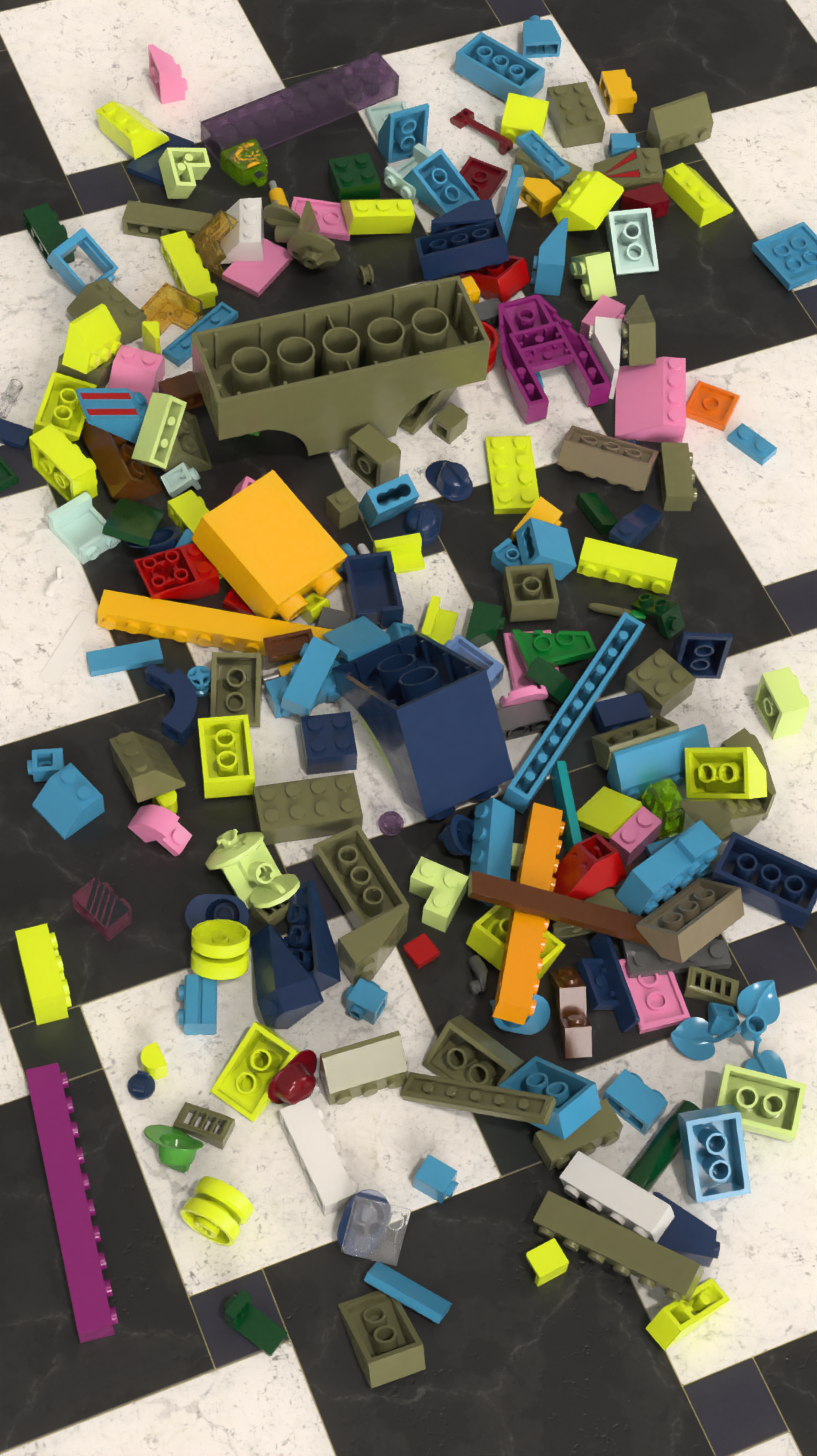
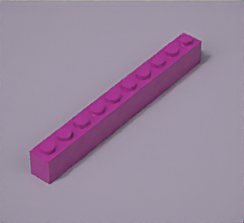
[25,1063,119,1343]

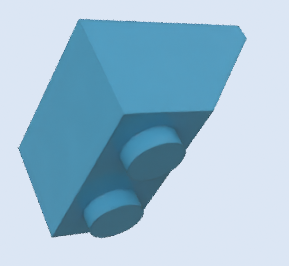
[32,763,105,840]

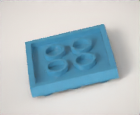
[751,222,817,291]

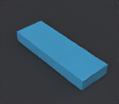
[515,130,571,181]
[86,639,164,677]
[364,1261,452,1324]

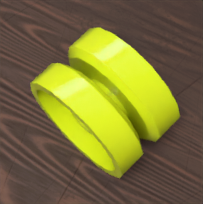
[191,919,250,980]
[180,1176,254,1246]

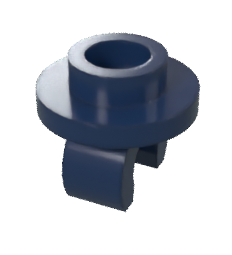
[128,1070,155,1100]

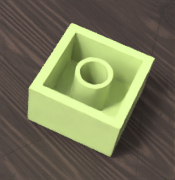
[753,667,810,740]

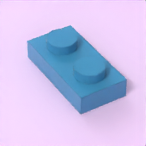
[727,423,777,466]

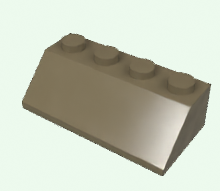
[557,425,659,491]
[636,878,745,963]

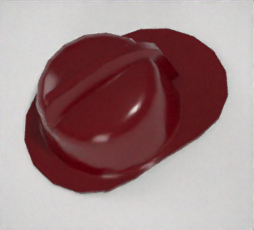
[268,1049,317,1105]

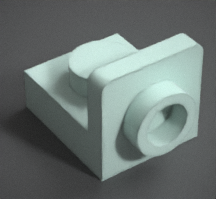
[161,462,201,498]

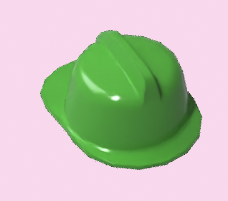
[144,1124,204,1172]

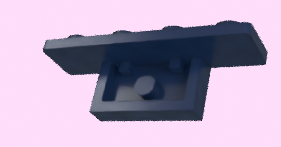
[576,932,640,1033]

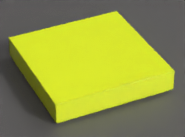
[576,786,642,839]

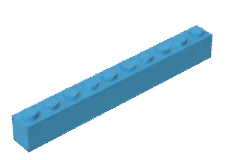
[501,612,645,814]

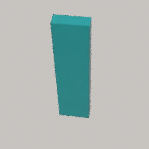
[550,761,582,855]

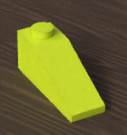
[646,1278,731,1351]

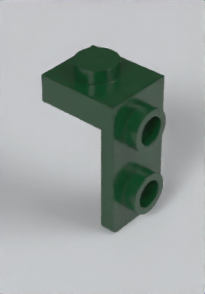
[631,593,685,639]
[224,1289,287,1356]

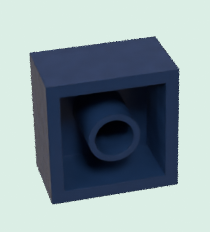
[300,712,357,775]

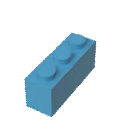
[279,636,340,717]

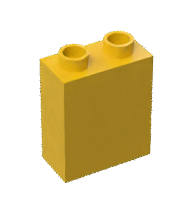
[191,470,347,622]

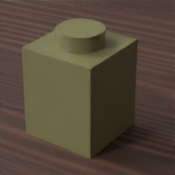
[432,403,468,444]
[326,487,359,530]

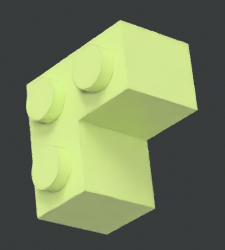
[158,148,211,199]
[570,252,617,301]
[409,856,469,933]

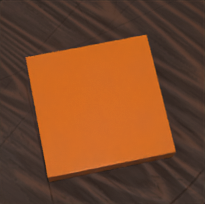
[686,380,740,431]

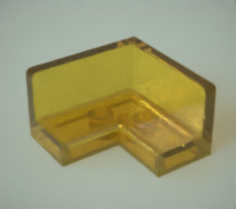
[191,210,238,277]
[140,282,203,336]

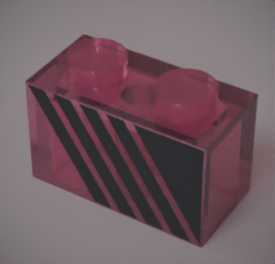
[72,876,132,942]

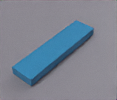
[499,164,525,245]
[162,302,238,367]

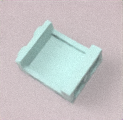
[384,143,434,205]
[47,492,121,564]

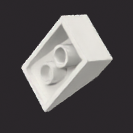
[587,316,622,399]

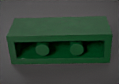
[23,203,76,269]

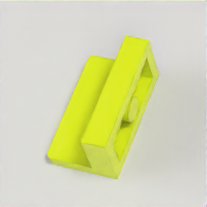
[373,533,425,574]
[421,596,458,645]

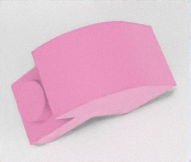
[128,805,192,856]

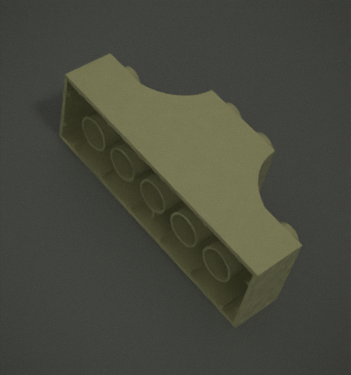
[191,276,491,456]

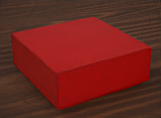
[403,933,440,969]

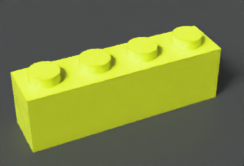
[160,230,218,313]
[168,489,223,579]
[577,537,677,595]

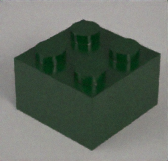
[327,153,380,203]

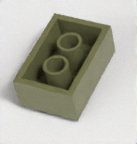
[546,82,605,148]

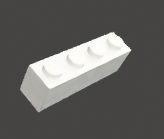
[279,1097,358,1216]
[559,1151,675,1243]

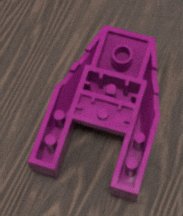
[497,294,611,424]

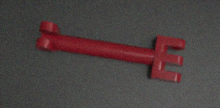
[450,108,513,155]

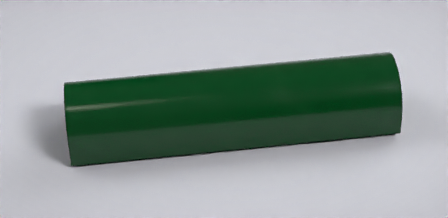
[624,1100,700,1192]

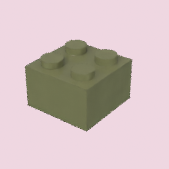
[347,424,401,489]
[502,563,560,622]
[623,648,696,717]

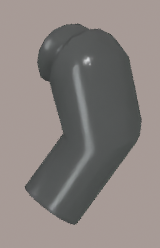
[468,955,488,995]

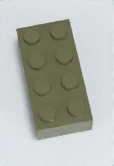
[253,773,363,845]
[312,824,409,929]

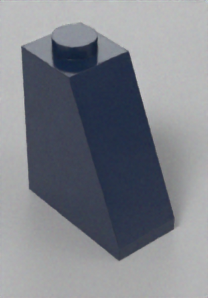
[652,1191,720,1267]

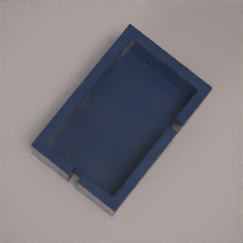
[342,551,404,628]

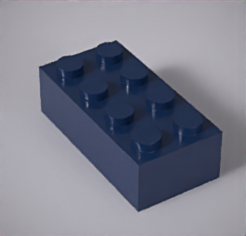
[415,218,510,281]
[711,832,817,930]

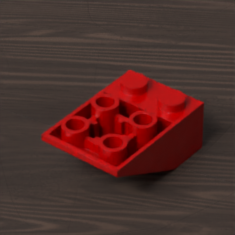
[134,542,219,600]
[552,833,627,900]

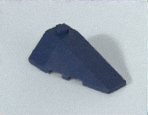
[284,880,341,992]
[251,924,324,1029]

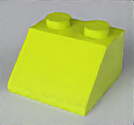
[500,93,549,144]

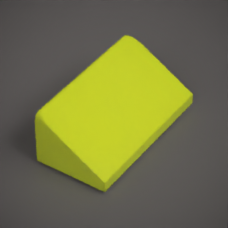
[142,321,161,355]

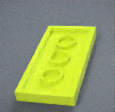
[485,435,539,514]

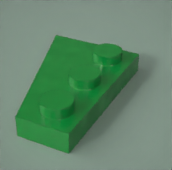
[511,629,597,671]

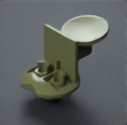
[263,201,340,269]

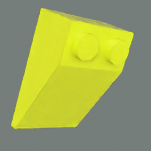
[210,1022,303,1122]

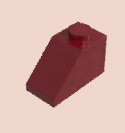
[619,183,670,219]

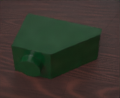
[465,601,506,648]

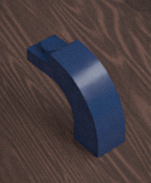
[145,663,198,746]

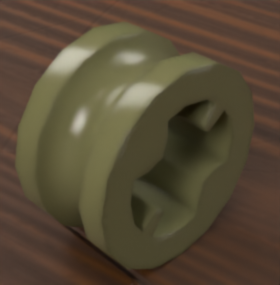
[358,264,374,286]

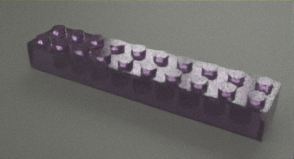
[200,52,399,166]

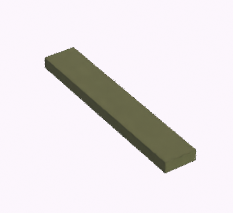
[400,1072,557,1126]

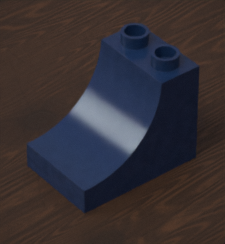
[332,631,514,820]

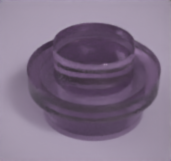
[378,811,404,836]

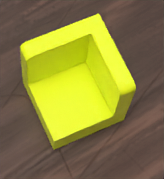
[526,1238,569,1287]

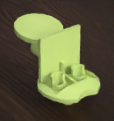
[205,829,300,909]

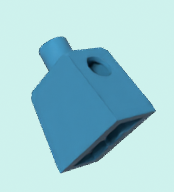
[522,15,561,58]

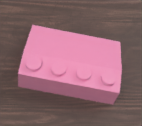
[614,357,686,443]

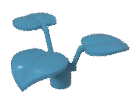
[670,980,787,1079]

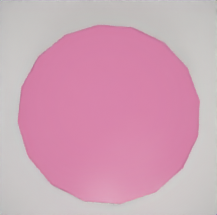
[499,685,549,708]

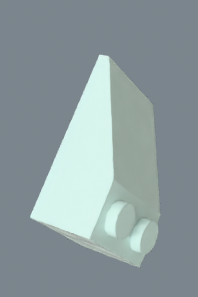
[605,208,659,276]

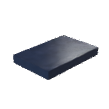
[126,128,194,187]

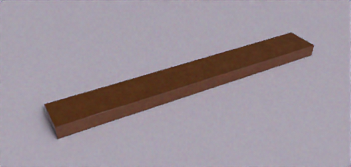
[468,870,652,947]

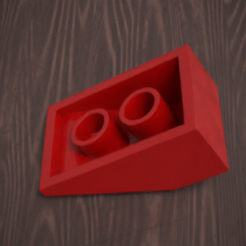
[451,255,531,303]

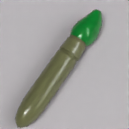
[588,603,646,621]

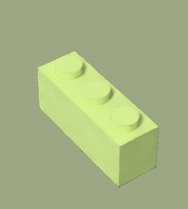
[131,392,187,469]

